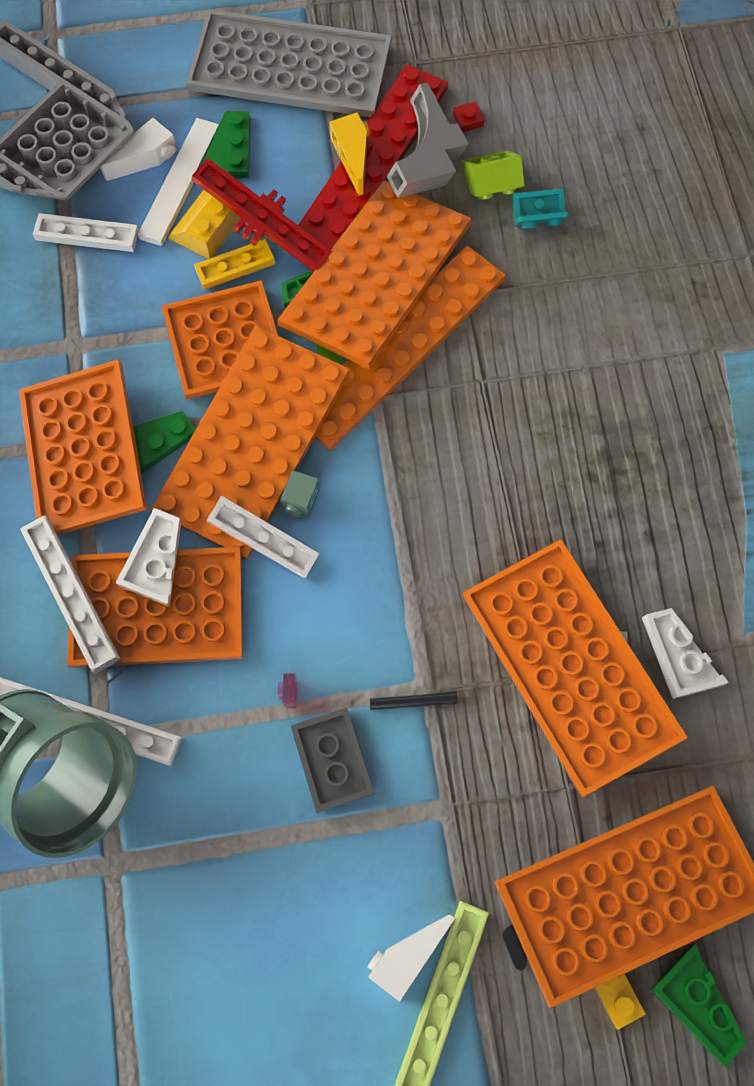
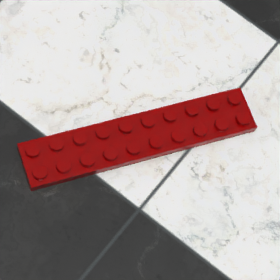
[298,64,448,250]

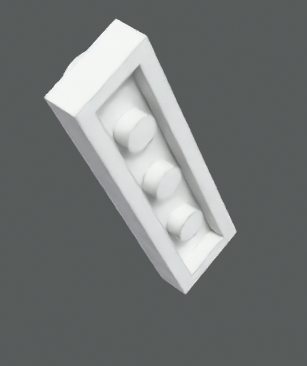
[33,213,139,252]
[207,496,319,578]

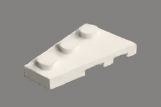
[116,508,181,607]
[642,608,729,699]

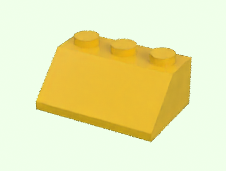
[168,186,247,259]

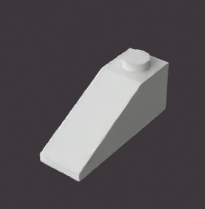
[100,118,178,181]
[367,914,455,1002]

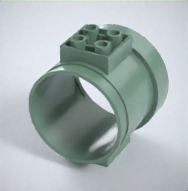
[0,689,137,858]

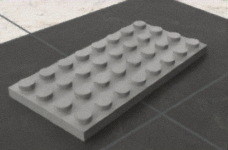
[186,9,392,117]

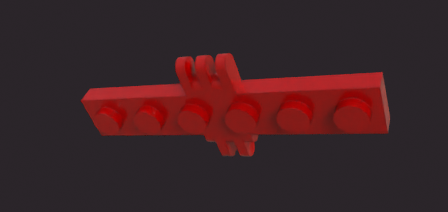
[192,158,332,272]

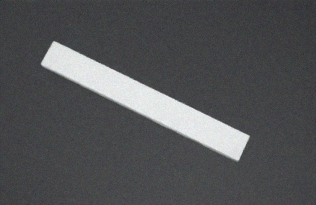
[0,677,183,767]

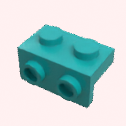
[512,188,569,229]

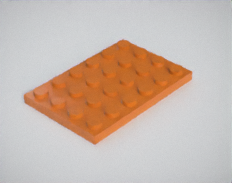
[19,359,147,535]
[67,547,243,668]

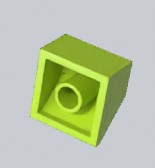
[460,150,525,200]

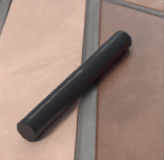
[369,692,458,710]

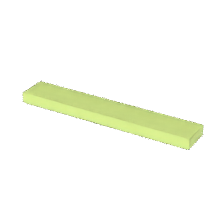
[394,901,489,1086]

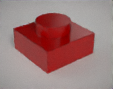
[453,101,484,132]

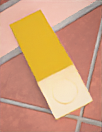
[330,112,370,195]

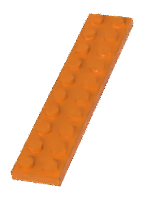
[315,245,506,452]

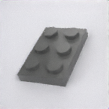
[291,708,374,814]

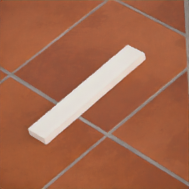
[138,118,219,246]
[20,515,121,674]

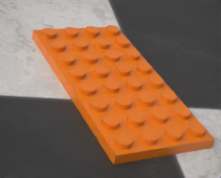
[278,180,471,369]
[150,325,350,560]
[462,539,688,798]
[494,786,754,1008]

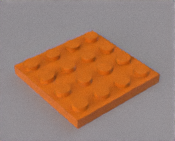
[161,280,278,400]

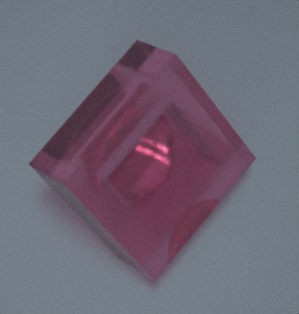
[277,673,297,708]

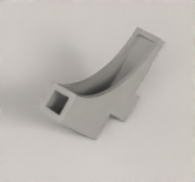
[387,83,468,198]

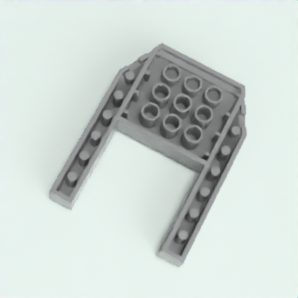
[0,20,134,200]

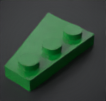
[650,943,747,1067]

